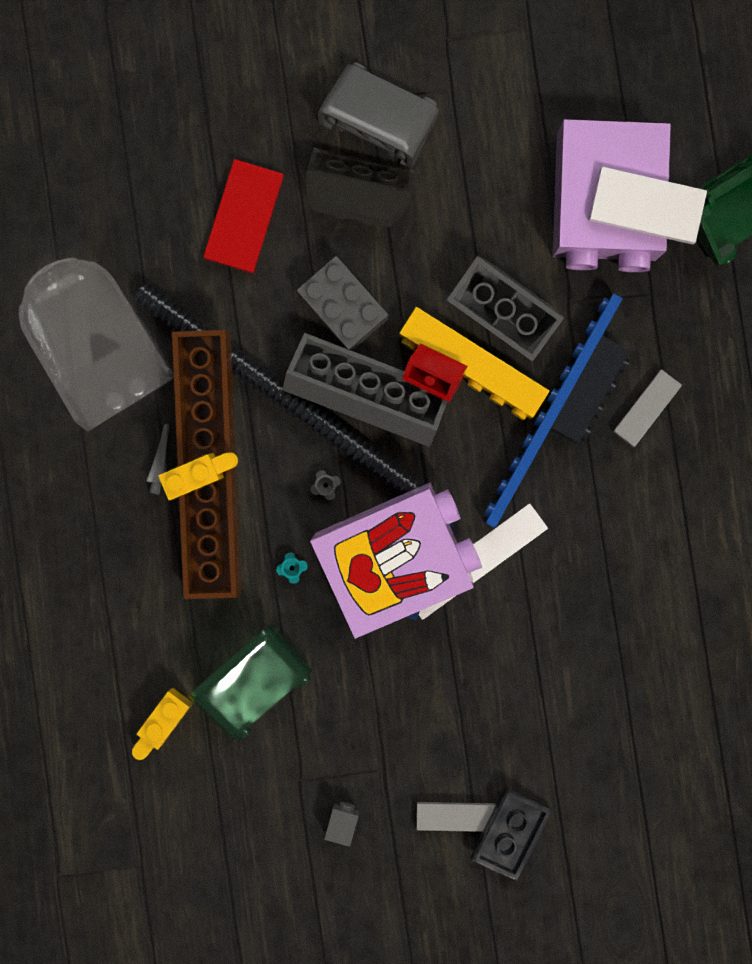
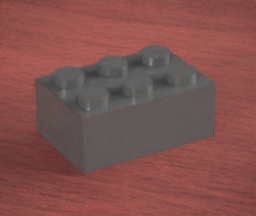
[297,256,388,351]

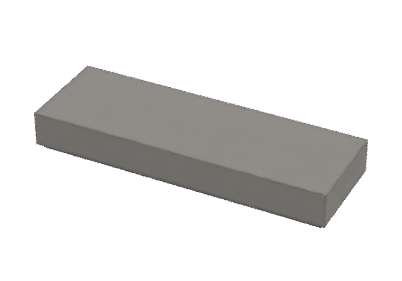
[613,369,682,447]
[417,802,496,832]

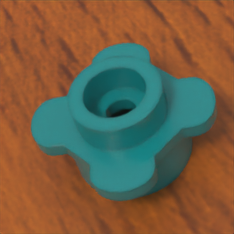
[276,553,307,584]

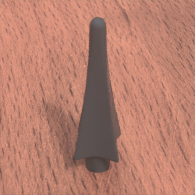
[146,424,170,495]

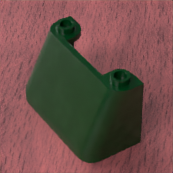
[697,154,752,266]

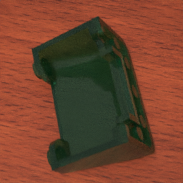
[188,623,312,740]

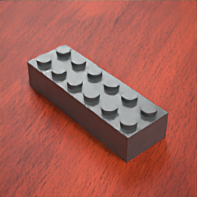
[282,333,448,447]

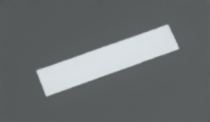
[419,504,548,620]

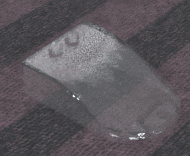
[19,258,174,431]

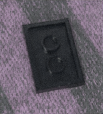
[470,787,553,881]

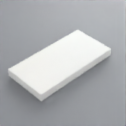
[589,167,707,245]

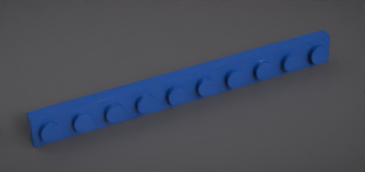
[483,293,623,528]

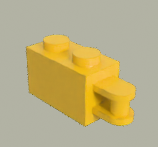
[158,452,238,500]
[132,688,193,760]

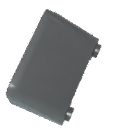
[318,62,439,169]

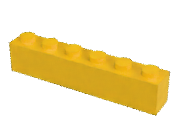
[399,307,549,420]

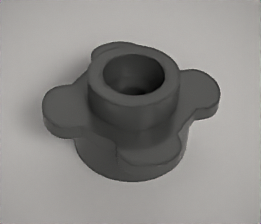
[311,471,340,500]

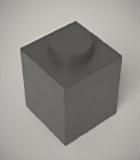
[324,802,359,847]

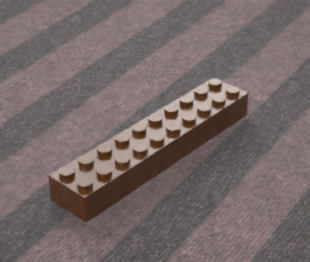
[172,330,241,599]

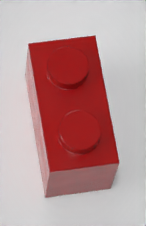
[402,343,468,402]

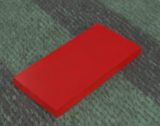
[203,159,284,274]

